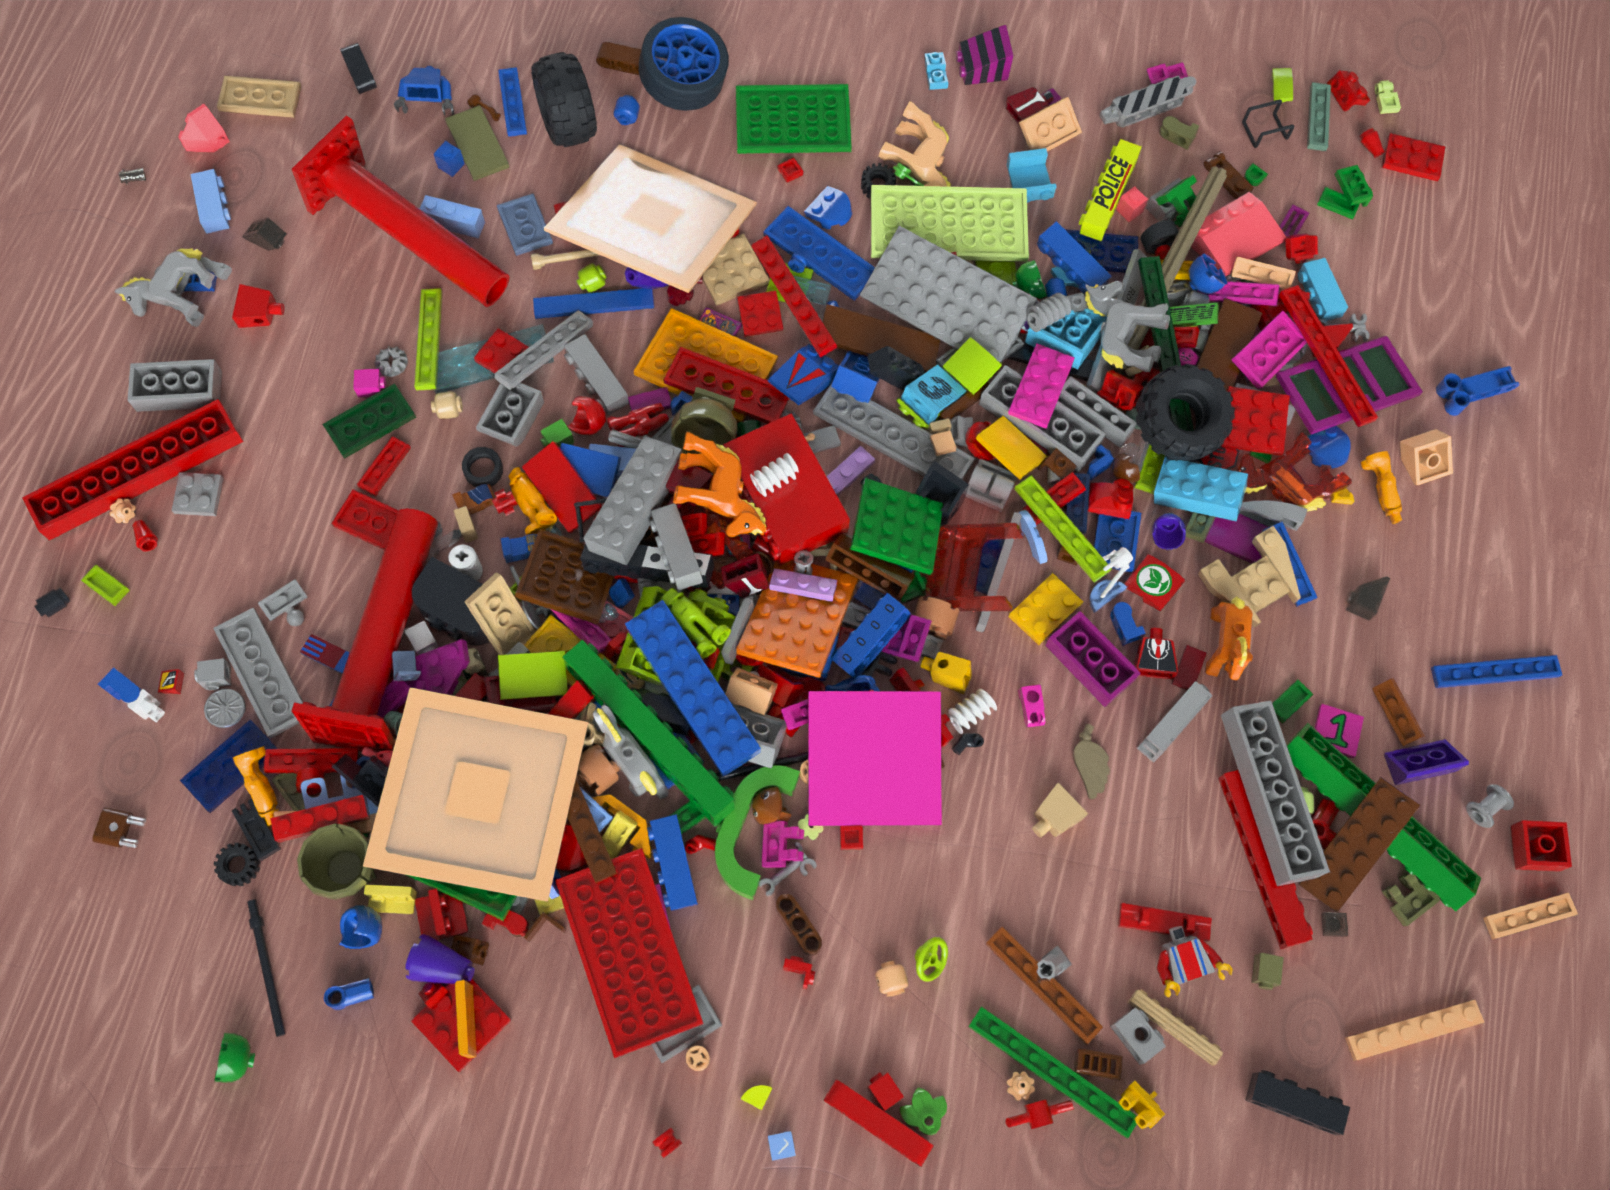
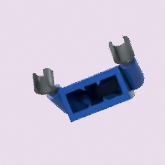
[394,66,454,115]

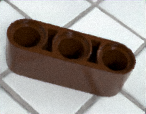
[596,42,641,75]
[776,894,822,956]

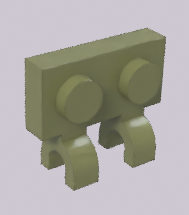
[1382,873,1440,927]

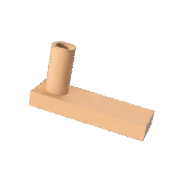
[1231,257,1296,290]

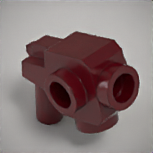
[667,276,703,306]

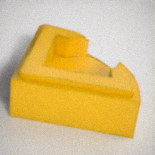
[1331,481,1354,504]

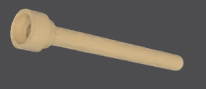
[531,249,600,270]

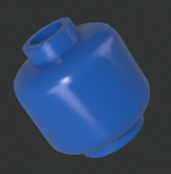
[613,95,640,125]

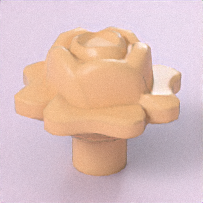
[109,498,136,523]
[1007,1071,1035,1101]

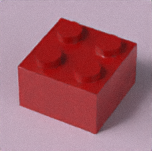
[1511,820,1572,872]

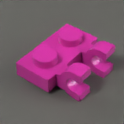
[762,821,804,868]

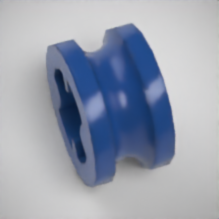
[788,254,808,273]

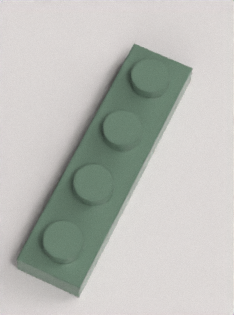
[1307,82,1331,151]

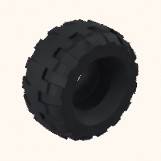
[531,52,597,147]
[1136,364,1235,462]

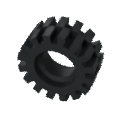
[861,163,896,198]
[214,843,260,887]

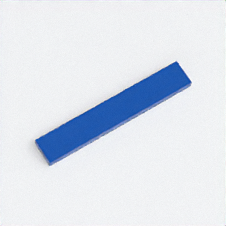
[533,288,654,319]
[1431,655,1562,688]

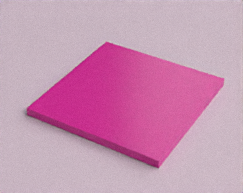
[808,691,942,826]

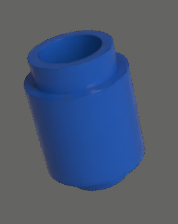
[1045,278,1068,297]

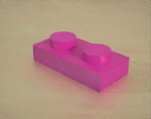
[781,699,808,730]

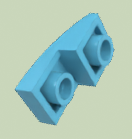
[924,52,948,90]

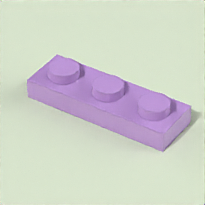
[827,446,875,497]
[769,568,837,602]

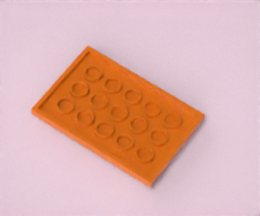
[736,560,858,678]

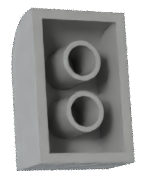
[476,383,544,446]

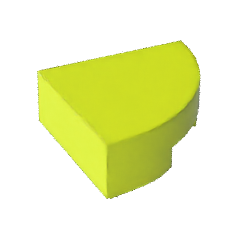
[741,1085,772,1110]

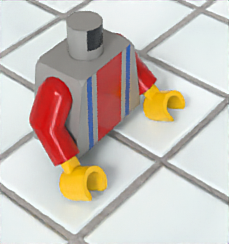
[1157,926,1232,997]

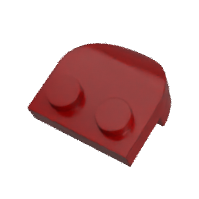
[556,825,588,874]

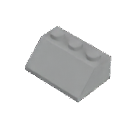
[731,703,787,768]

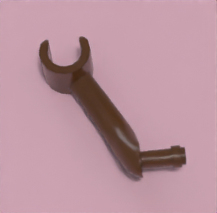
[467,94,501,122]

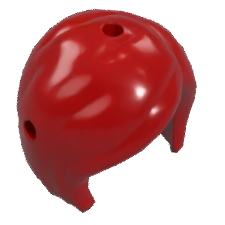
[567,396,606,435]

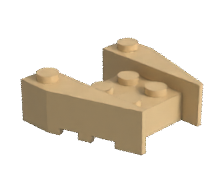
[1198,526,1301,627]

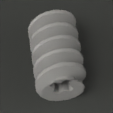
[1026,293,1071,332]

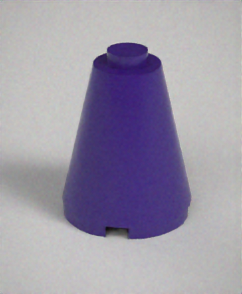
[405,934,475,984]

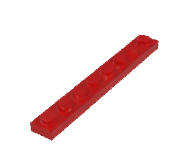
[750,235,837,358]
[1279,285,1378,427]

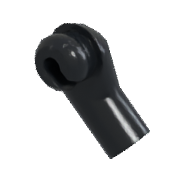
[951,733,984,755]

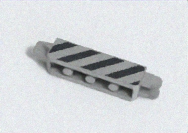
[1100,76,1196,128]

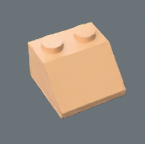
[1400,429,1453,485]

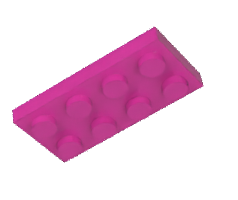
[1232,311,1307,390]
[1008,344,1075,429]

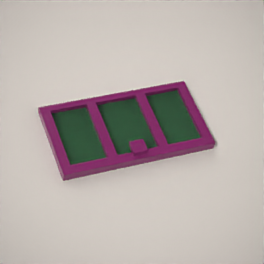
[1276,336,1423,434]

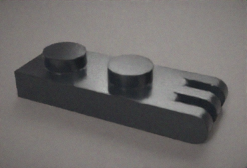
[232,798,281,861]

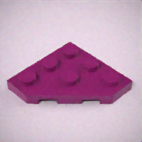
[410,639,470,696]

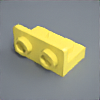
[364,885,417,914]

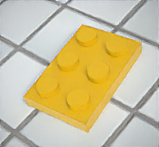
[1008,573,1084,645]

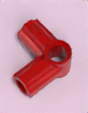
[1311,799,1339,850]

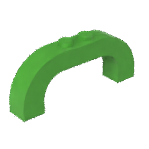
[715,765,800,900]

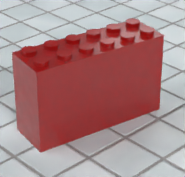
[723,413,850,566]

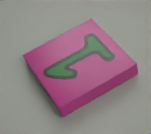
[1314,704,1364,758]

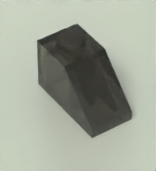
[242,218,287,251]
[1346,576,1390,620]

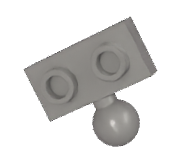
[258,579,308,626]

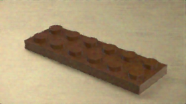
[1299,777,1420,913]

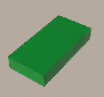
[1317,187,1360,220]
[1272,680,1314,724]

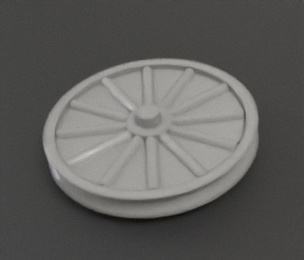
[204,689,245,728]

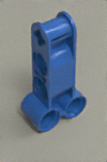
[1436,366,1520,416]

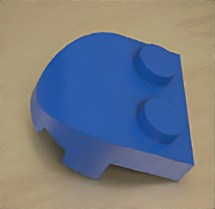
[804,186,852,229]
[1299,426,1351,468]

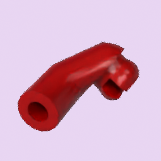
[684,835,716,854]

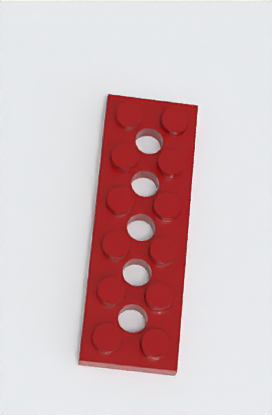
[664,346,790,424]

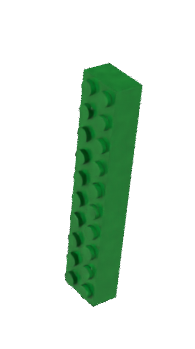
[562,640,735,827]
[1287,723,1481,911]

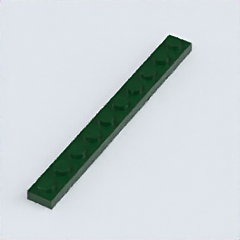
[1138,256,1194,431]

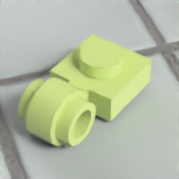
[1375,80,1401,114]

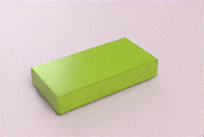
[81,565,130,606]

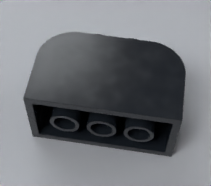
[412,557,490,646]

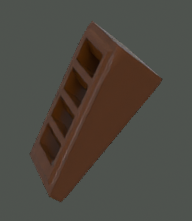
[1074,1048,1123,1081]

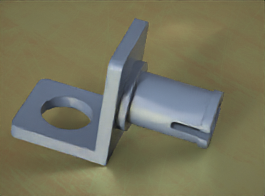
[392,651,421,681]

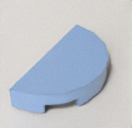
[1089,579,1127,613]

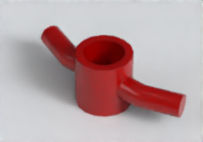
[1005,1099,1074,1129]

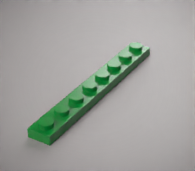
[968,1006,1137,1139]

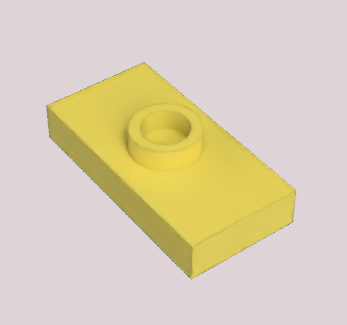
[602,811,638,859]

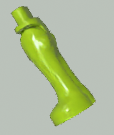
[661,588,731,659]

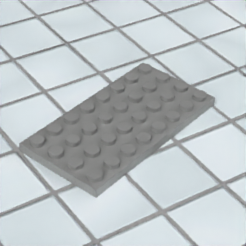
[860,226,1038,363]

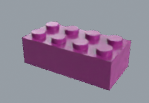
[1045,611,1141,707]

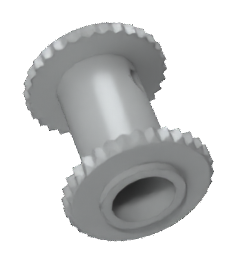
[1466,784,1514,828]

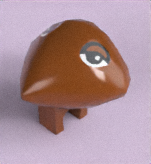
[752,787,792,824]

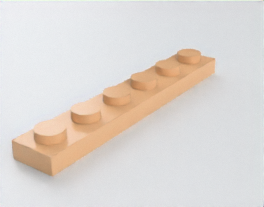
[1345,1000,1484,1061]

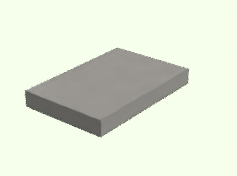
[651,985,722,1063]

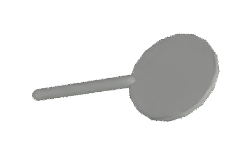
[510,566,541,629]

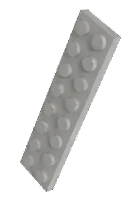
[813,384,975,479]

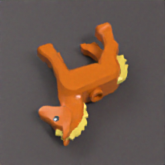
[673,432,766,537]
[1205,596,1253,680]

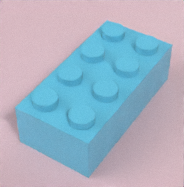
[1154,457,1248,521]

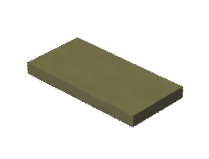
[445,106,510,181]

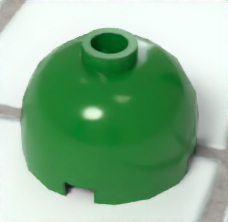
[1012,260,1047,300]
[214,1033,255,1083]

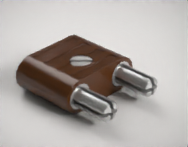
[92,807,146,848]

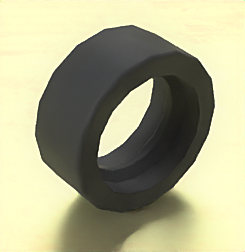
[1140,220,1179,254]
[462,447,503,487]

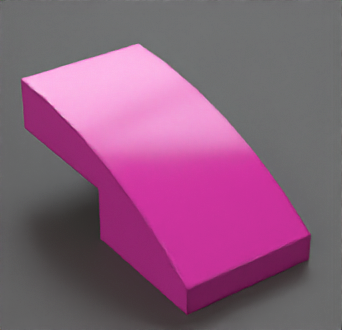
[1147,62,1188,84]

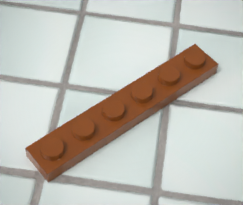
[985,927,1103,1045]

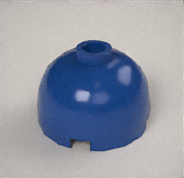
[1189,253,1228,294]

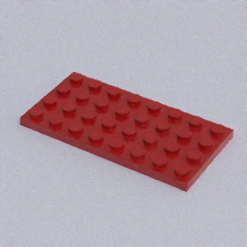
[555,848,704,1059]

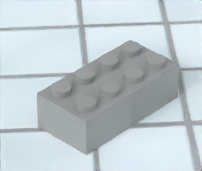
[128,359,222,412]

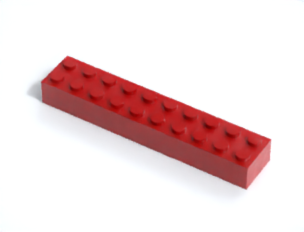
[22,399,244,541]

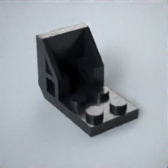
[915,461,969,535]

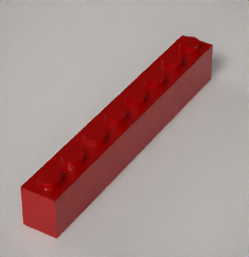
[1218,770,1313,950]

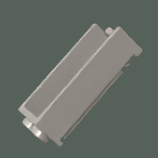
[1137,681,1213,763]

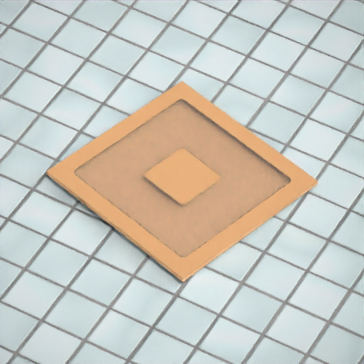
[544,144,757,293]
[363,688,588,902]

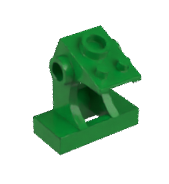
[1155,175,1197,227]

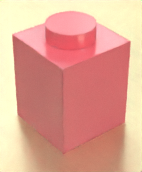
[1116,186,1148,222]

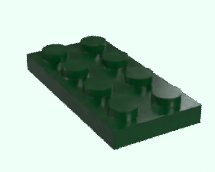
[322,383,417,459]

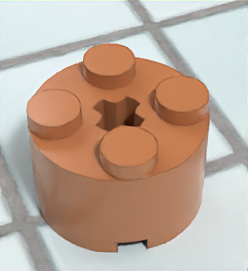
[913,597,960,640]
[576,744,620,797]

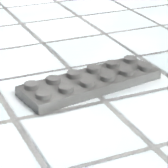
[213,608,303,739]

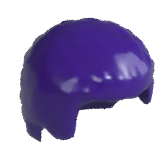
[1152,513,1186,550]

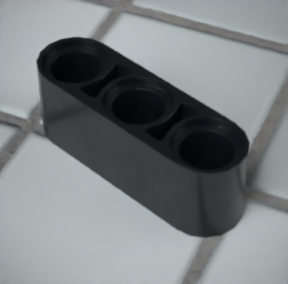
[340,43,377,94]

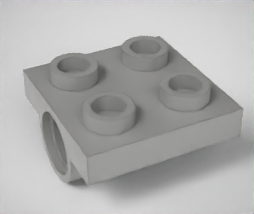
[965,459,1017,512]

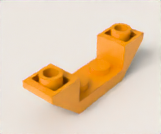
[591,794,652,859]

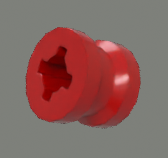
[652,1128,683,1159]

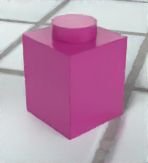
[353,369,386,397]

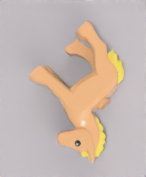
[879,101,951,187]

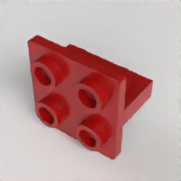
[415,888,469,941]

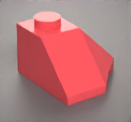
[178,104,230,153]

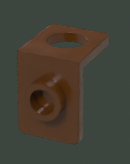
[1038,448,1077,479]
[524,912,566,942]

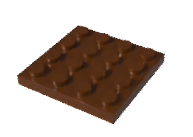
[514,529,614,625]

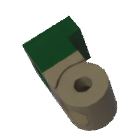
[463,648,488,680]

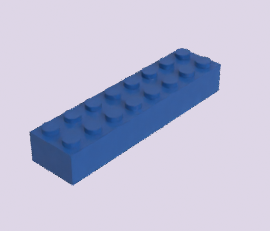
[625,600,761,777]

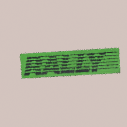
[1150,303,1219,328]

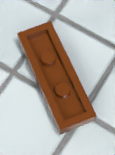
[1372,678,1425,746]

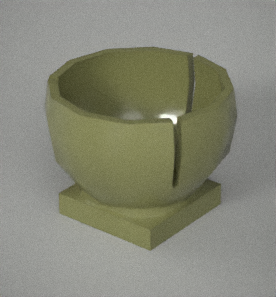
[671,387,737,454]
[297,824,377,900]

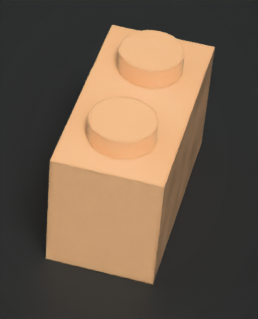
[725,667,778,715]

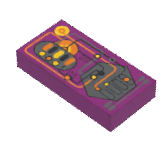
[699,307,742,337]

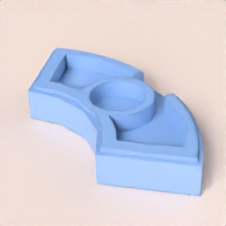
[1019,510,1047,564]

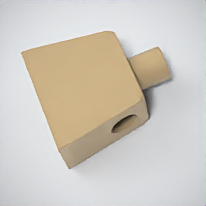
[1032,783,1088,838]

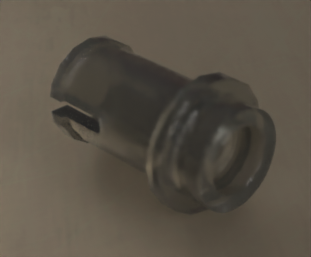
[119,168,146,185]

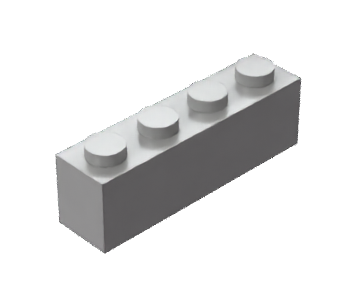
[564,334,629,416]
[1058,377,1137,448]
[649,504,703,591]

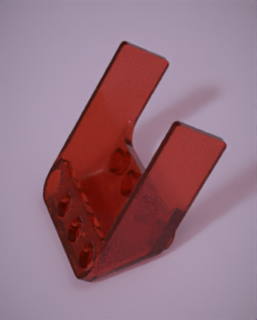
[925,523,1024,611]

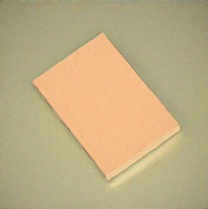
[1019,97,1082,151]

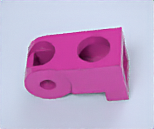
[1018,685,1045,728]

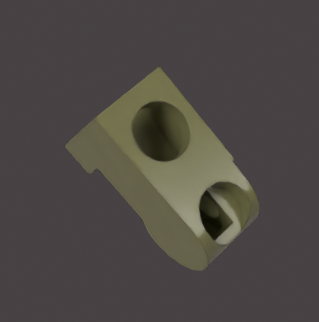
[1159,116,1199,150]

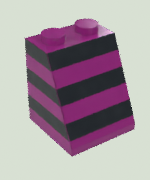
[956,25,1014,85]

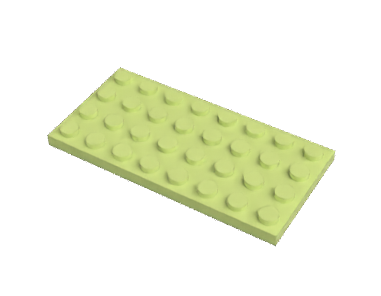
[871,185,1029,262]

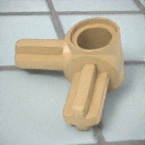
[579,702,605,747]

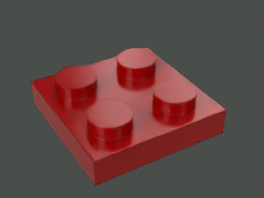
[737,290,784,337]
[474,328,529,374]

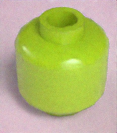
[576,263,607,293]

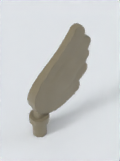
[1073,724,1110,799]

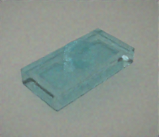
[793,275,831,305]

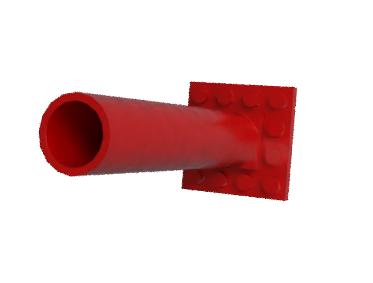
[291,115,510,307]
[291,508,438,752]

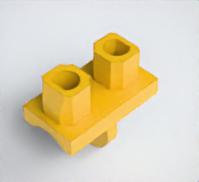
[1119,1081,1165,1129]

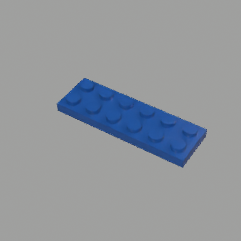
[763,206,875,301]

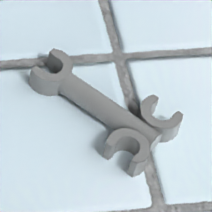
[1319,314,1369,342]
[758,842,817,897]

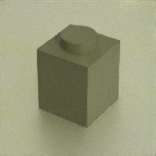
[1251,953,1284,990]

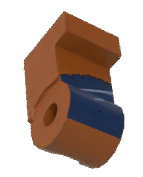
[452,484,496,515]

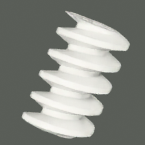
[750,453,799,497]
[449,545,483,580]
[948,689,997,734]

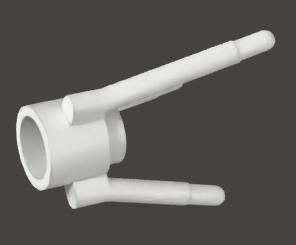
[1100,547,1133,598]

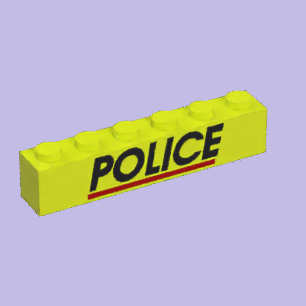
[1079,139,1142,241]

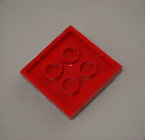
[1220,386,1290,456]
[411,979,512,1072]

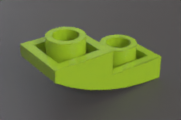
[1272,68,1293,102]

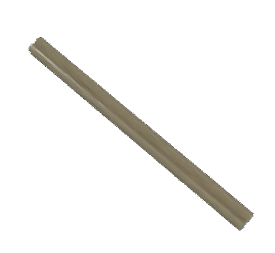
[1110,166,1227,374]

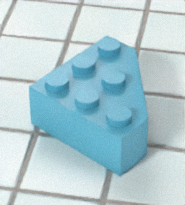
[1025,308,1107,370]

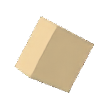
[454,506,478,543]

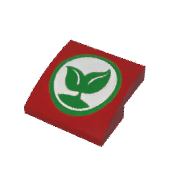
[1124,554,1185,611]

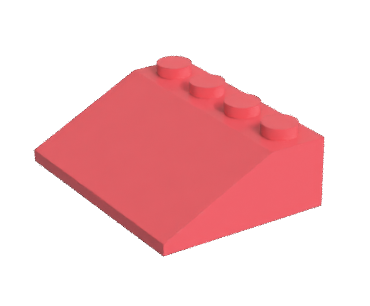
[1191,192,1287,276]

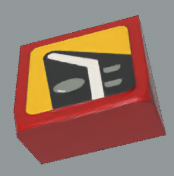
[158,669,184,694]

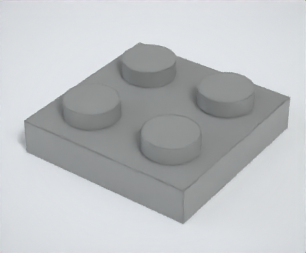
[172,472,223,516]

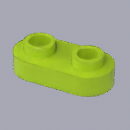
[688,589,729,612]

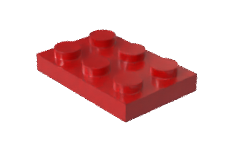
[1382,133,1446,182]

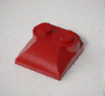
[1088,478,1134,519]

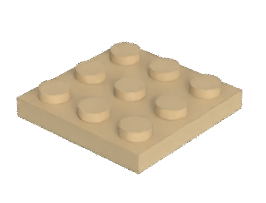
[702,234,769,306]

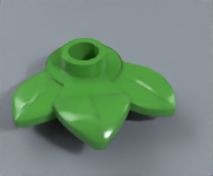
[893,162,924,186]
[900,1088,947,1135]

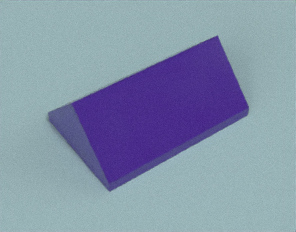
[1384,739,1469,786]

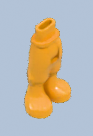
[1360,451,1402,524]
[508,467,557,535]
[232,746,279,826]

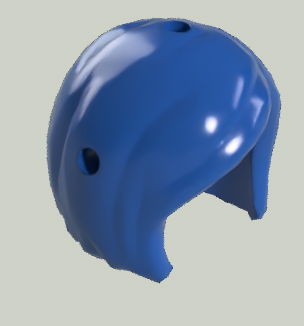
[339,905,382,949]

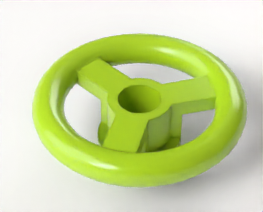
[915,937,948,982]

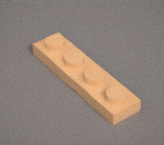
[1483,893,1578,940]

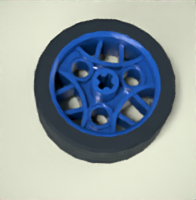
[639,17,729,111]

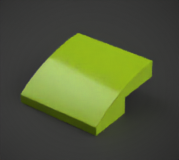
[942,337,1002,395]

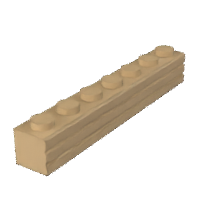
[1127,990,1223,1065]

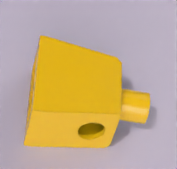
[921,652,972,694]

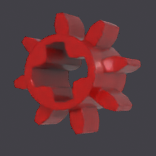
[492,489,518,516]

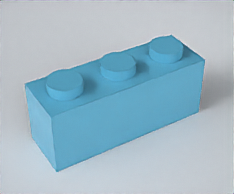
[1298,258,1348,321]

